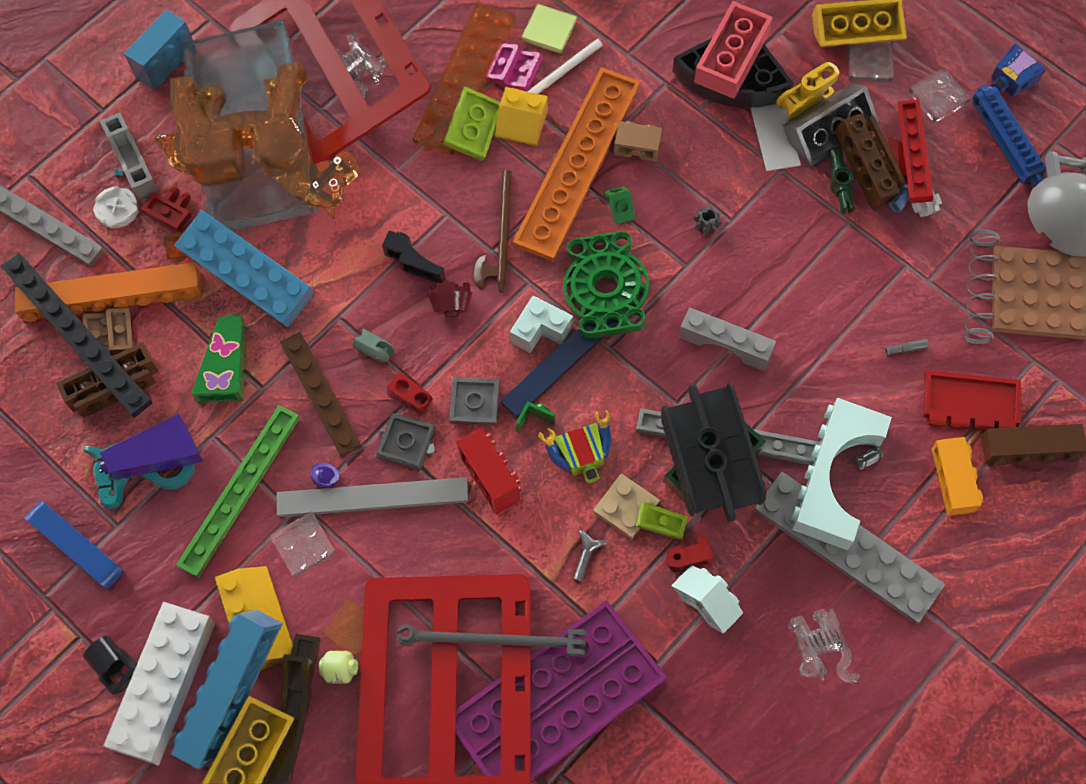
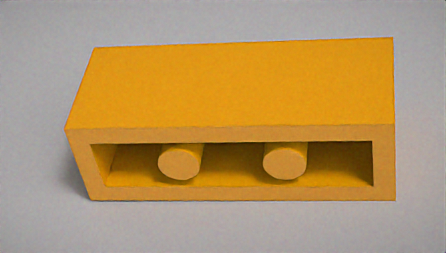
[931,437,983,516]

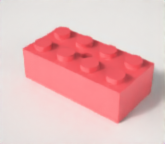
[694,1,773,99]

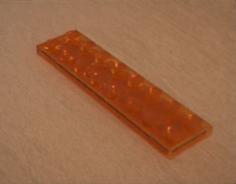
[413,2,515,155]

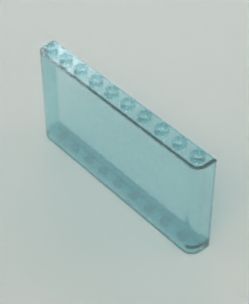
[182,20,320,232]

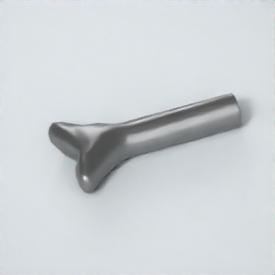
[573,530,607,583]

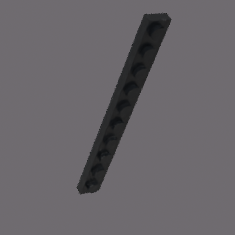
[1,253,153,418]

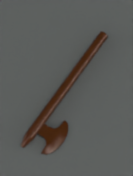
[473,170,511,293]

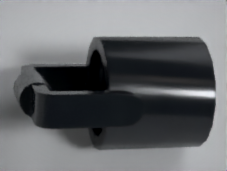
[83,636,137,695]

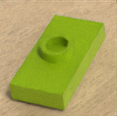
[636,502,688,541]

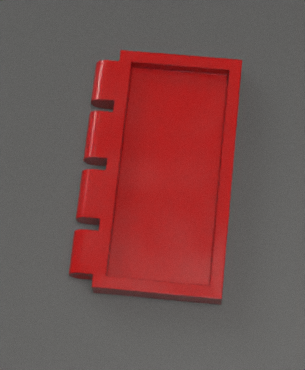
[923,370,1021,431]

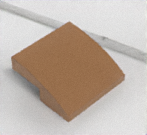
[82,308,133,356]

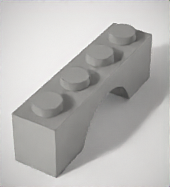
[100,112,159,201]
[679,307,776,372]

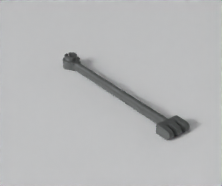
[396,625,586,657]

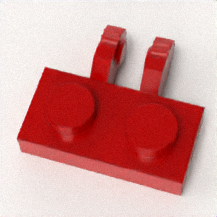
[141,187,192,232]

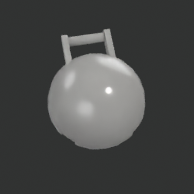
[1028,151,1086,256]

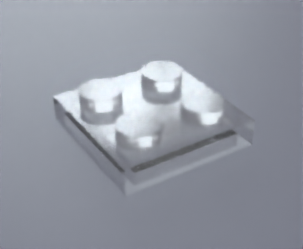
[848,41,894,82]
[908,68,971,123]
[270,511,336,578]

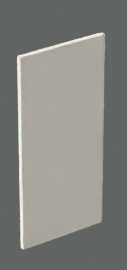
[751,104,801,171]

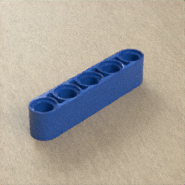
[24,500,125,590]

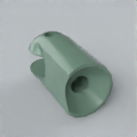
[352,329,394,363]

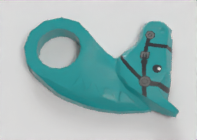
[84,442,195,510]

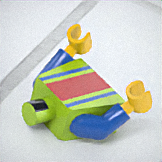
[539,410,612,484]

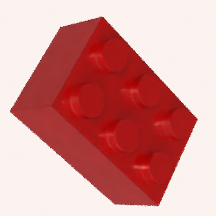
[456,427,522,514]

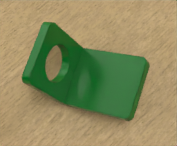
[603,186,636,224]
[515,401,556,433]

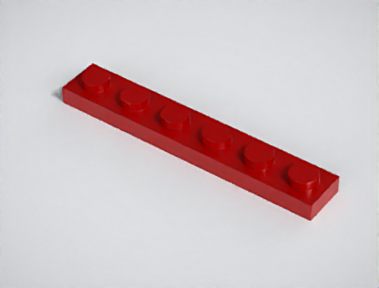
[897,99,933,204]

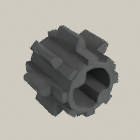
[694,206,722,235]

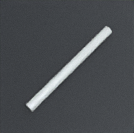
[527,39,602,94]

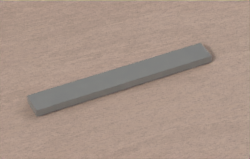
[636,408,820,466]
[277,477,469,517]

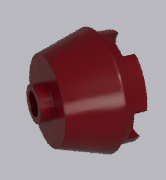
[427,282,473,317]

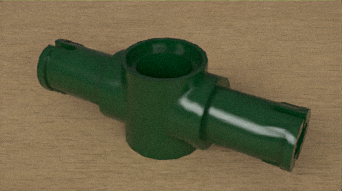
[828,149,855,214]

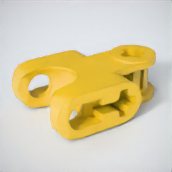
[776,62,839,120]

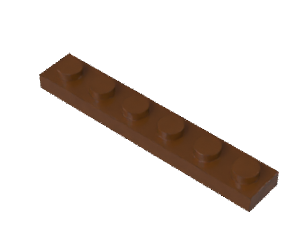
[280,332,362,458]

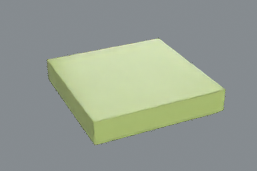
[522,4,577,54]

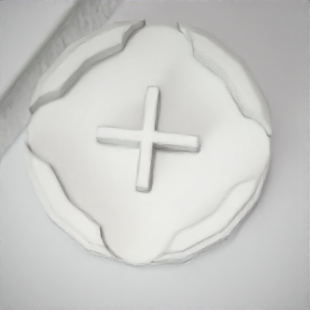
[93,187,139,228]

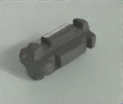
[854,446,884,470]

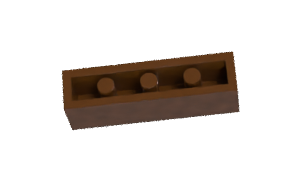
[981,424,1086,466]

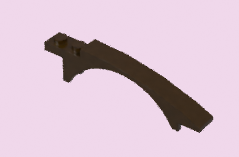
[261,634,321,784]

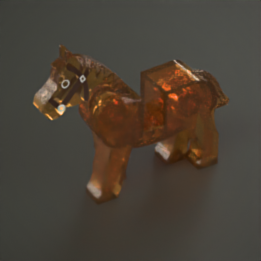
[154,62,359,219]

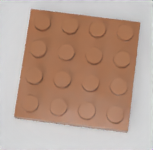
[992,246,1086,340]

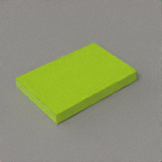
[443,86,501,162]

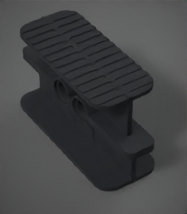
[661,383,766,522]

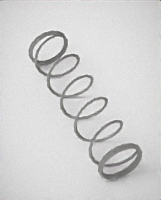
[963,230,1000,344]

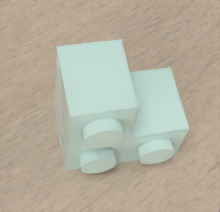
[510,296,573,353]
[672,565,743,634]

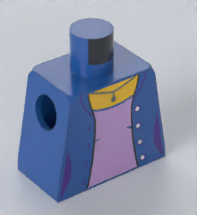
[991,43,1046,96]

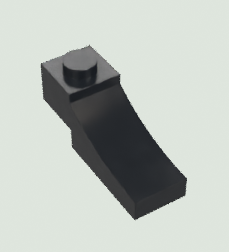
[382,230,446,283]

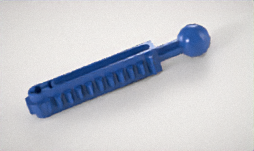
[972,84,1046,187]

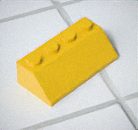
[812,0,907,47]
[215,566,293,670]
[202,696,295,784]

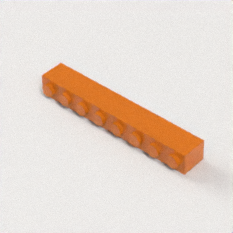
[15,262,203,322]

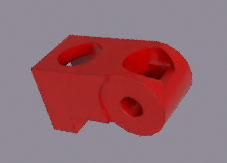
[387,372,433,414]
[666,535,713,572]

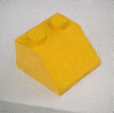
[495,87,548,147]

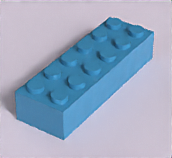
[174,210,315,328]
[172,610,283,769]

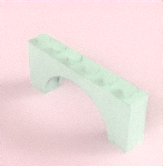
[791,398,892,551]

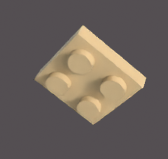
[593,474,660,540]

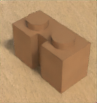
[614,121,662,162]

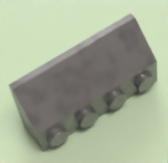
[782,83,880,167]

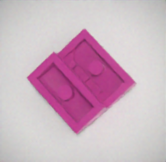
[485,43,543,92]

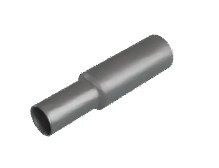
[885,339,929,356]

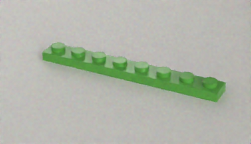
[176,405,300,579]

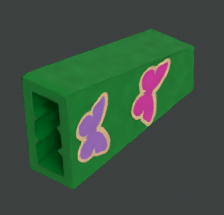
[192,314,246,403]

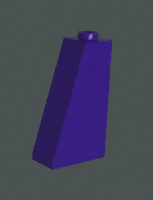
[100,414,203,480]

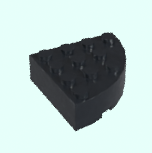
[672,38,794,108]

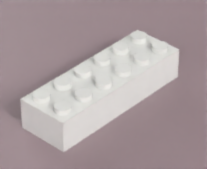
[104,602,215,766]

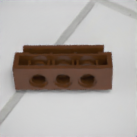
[834,113,906,208]
[56,342,159,418]

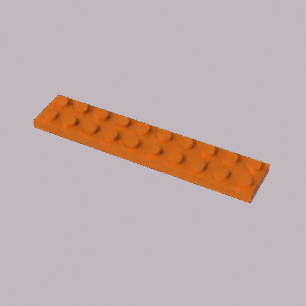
[513,67,640,262]

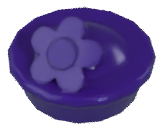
[310,463,340,488]

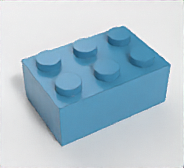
[124,9,196,90]

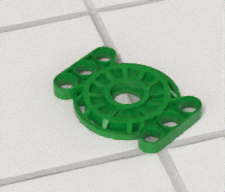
[563,231,649,339]

